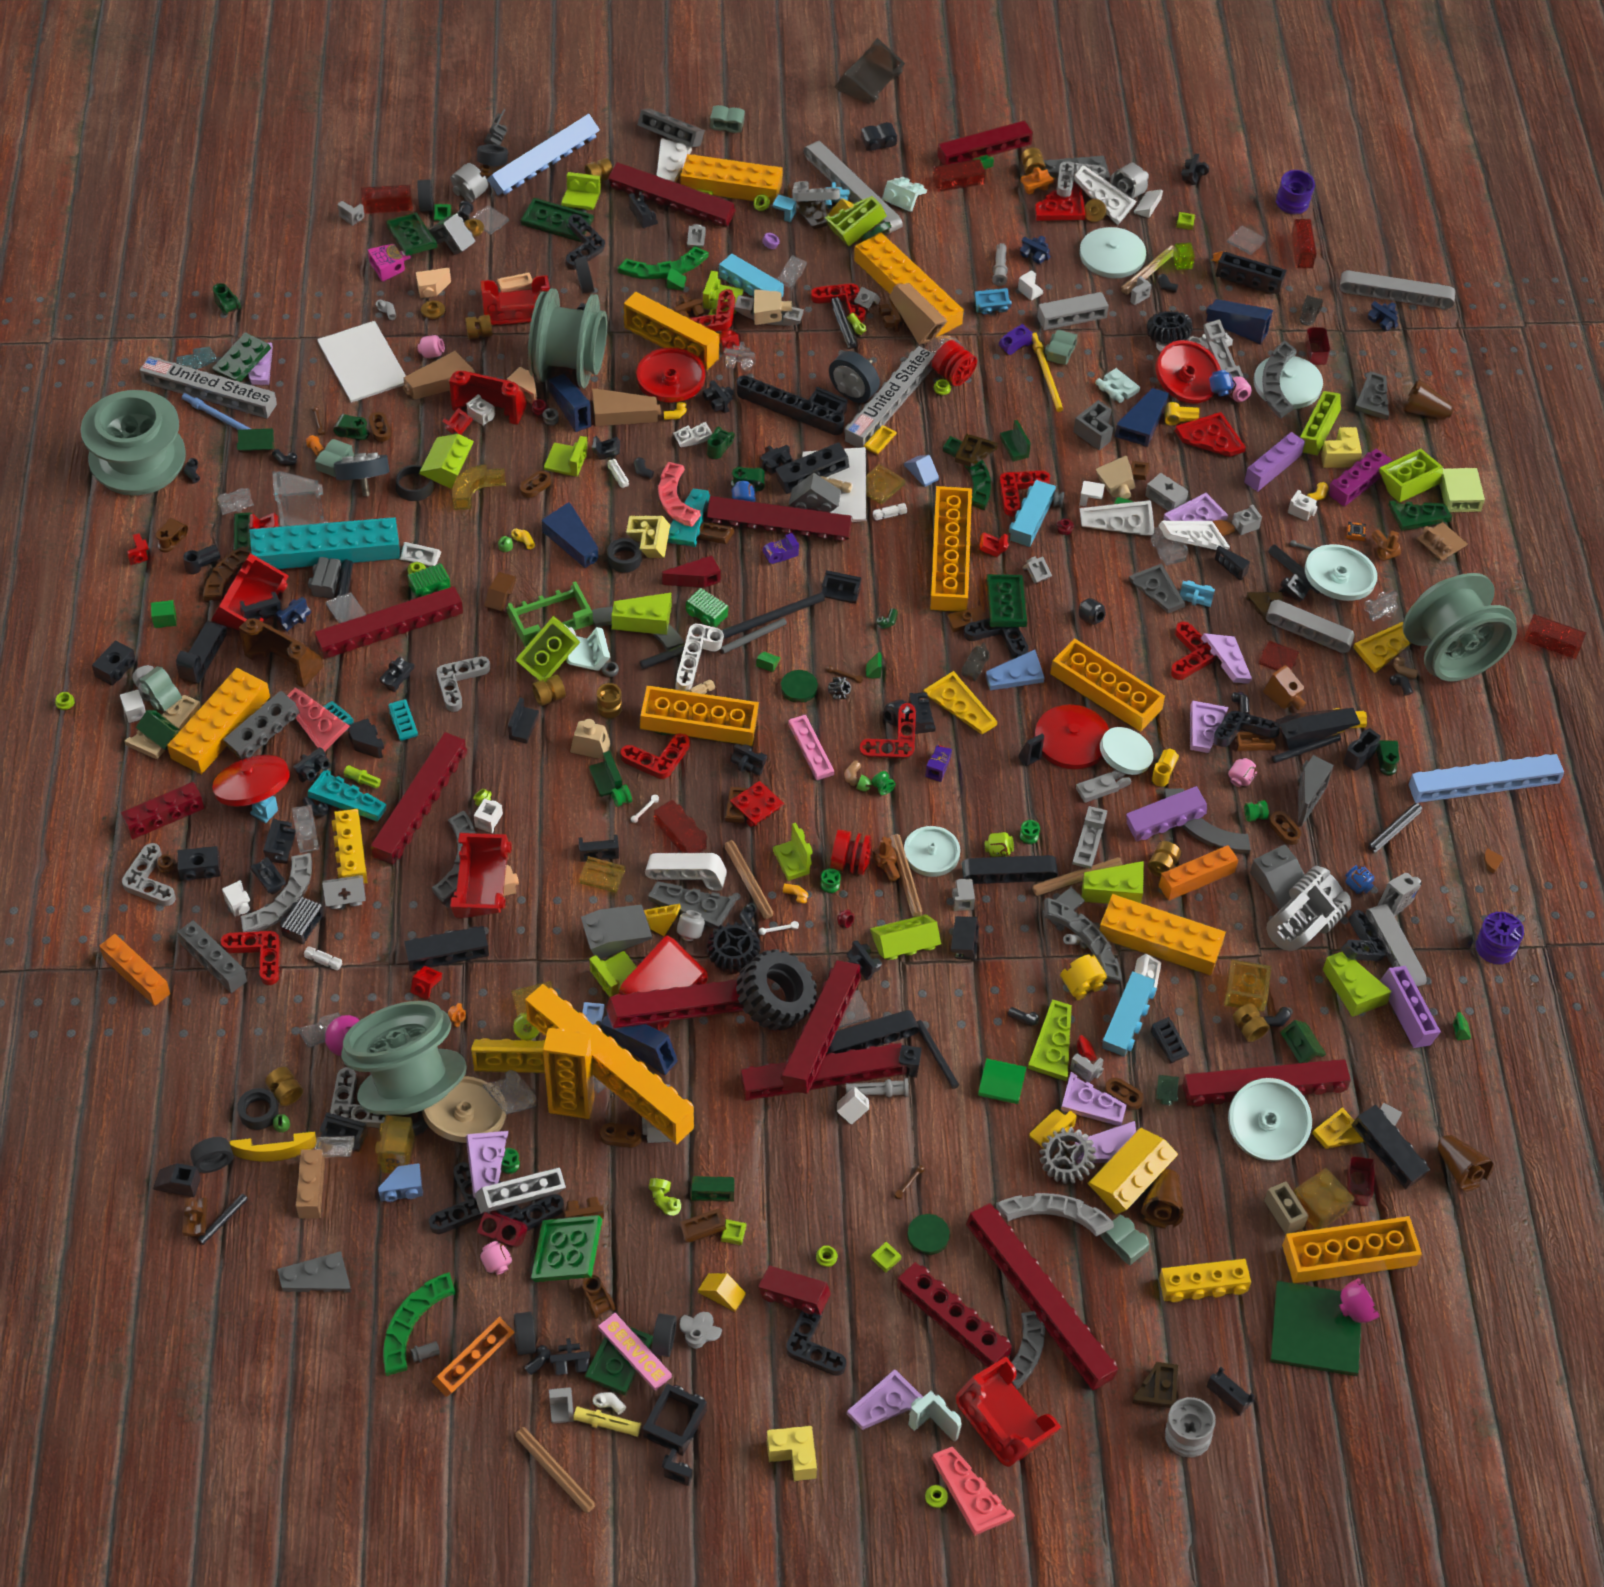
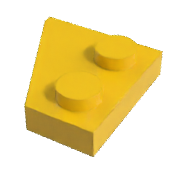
[1312,1107,1365,1149]

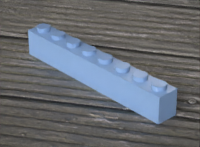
[487,114,599,196]
[1409,754,1564,803]

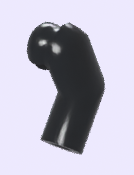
[184,458,200,483]
[739,903,756,931]
[1264,1007,1291,1027]

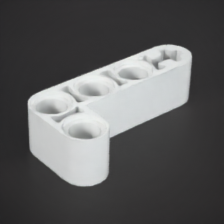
[675,624,724,691]
[645,853,727,891]

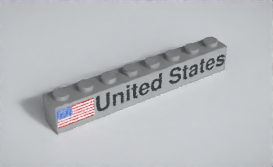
[844,346,935,448]
[140,356,277,419]

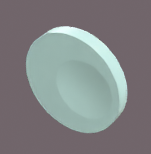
[1100,727,1153,775]
[904,826,960,877]

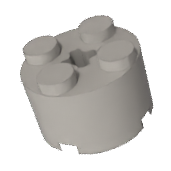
[450,163,488,203]
[1110,163,1149,199]

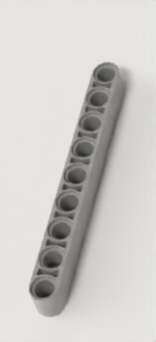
[804,141,903,234]

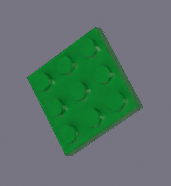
[531,1215,603,1282]

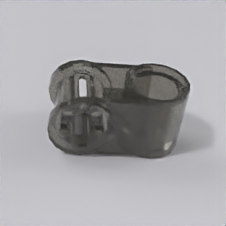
[1300,295,1323,326]

